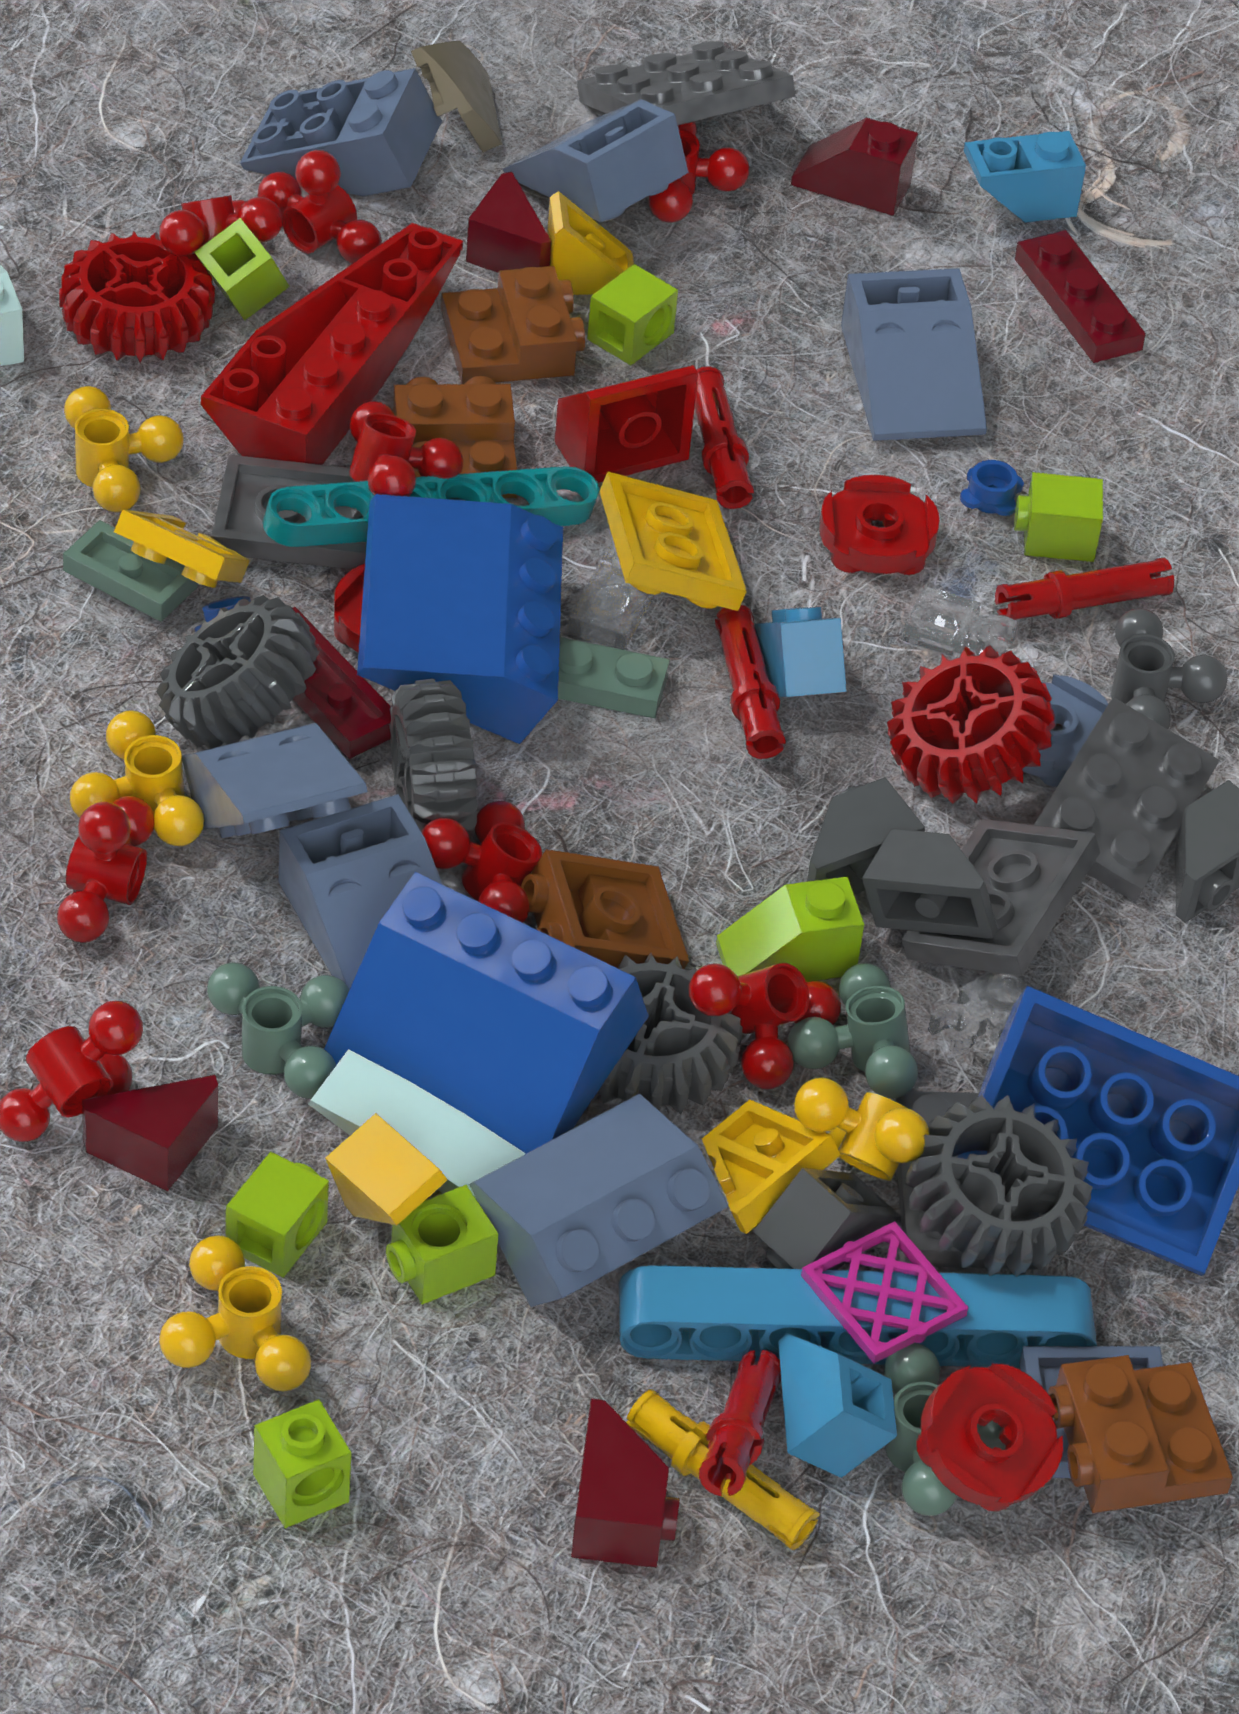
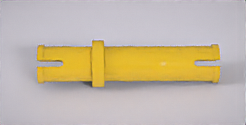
[626,1389,820,1550]

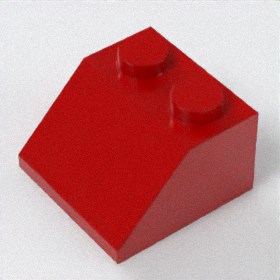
[555,365,699,483]

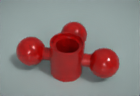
[649,121,750,223]
[257,150,382,264]
[159,195,283,258]
[349,401,464,497]
[57,796,154,943]
[421,801,542,923]
[689,963,841,1089]
[0,1001,143,1142]

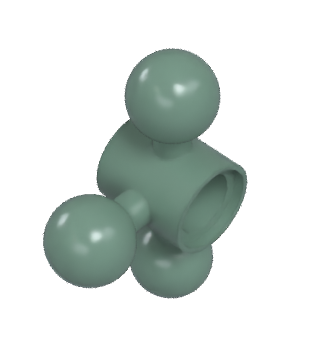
[207,962,349,1099]
[788,963,918,1098]
[884,1343,1006,1516]

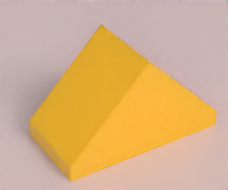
[547,191,634,295]
[325,1113,448,1225]

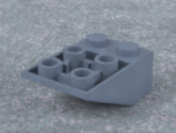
[240,68,442,197]
[503,99,688,222]
[841,268,987,441]
[182,723,368,838]
[278,794,442,990]

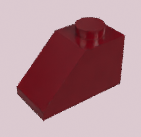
[791,118,919,216]
[571,1399,680,1568]

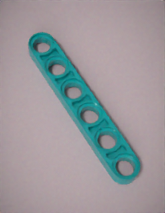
[263,466,599,547]

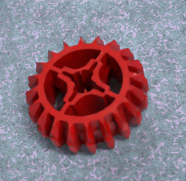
[59,231,215,363]
[886,645,1056,804]

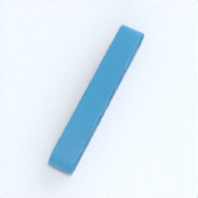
[618,1265,1097,1368]

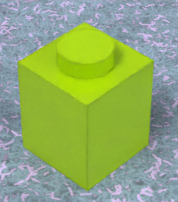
[194,218,290,321]
[1014,472,1103,562]

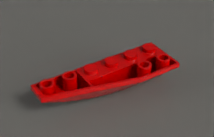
[201,223,463,465]

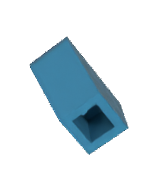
[964,131,1086,223]
[755,607,847,697]
[778,1333,897,1478]

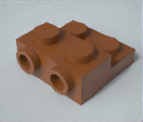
[441,266,585,384]
[393,376,517,499]
[521,849,689,969]
[1048,1355,1233,1513]

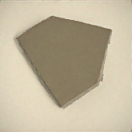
[411,41,502,152]

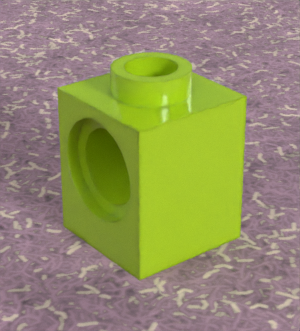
[587,264,678,366]
[225,1151,329,1278]
[386,1185,499,1305]
[253,1399,352,1528]

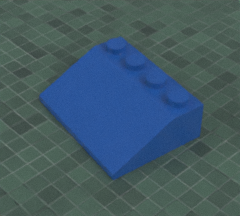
[357,494,563,744]
[324,872,649,1153]
[956,986,1239,1276]

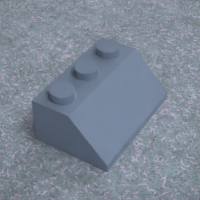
[469,1094,729,1307]

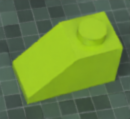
[716,876,864,982]

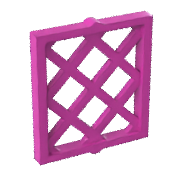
[801,1221,968,1363]

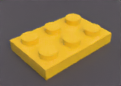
[599,472,747,611]

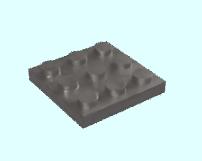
[577,41,795,125]

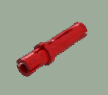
[695,366,754,509]
[995,557,1174,623]
[715,605,786,759]
[699,1350,781,1496]

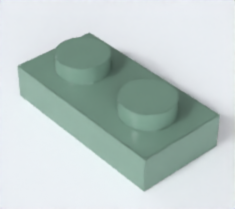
[63,520,198,622]
[558,637,670,719]

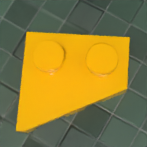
[114,509,250,588]
[702,1099,841,1234]

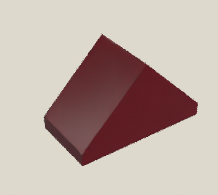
[466,171,552,273]
[82,1075,218,1191]

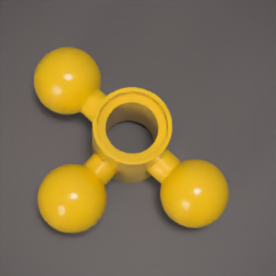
[64,386,184,512]
[70,710,204,846]
[794,1078,929,1181]
[159,1235,311,1391]

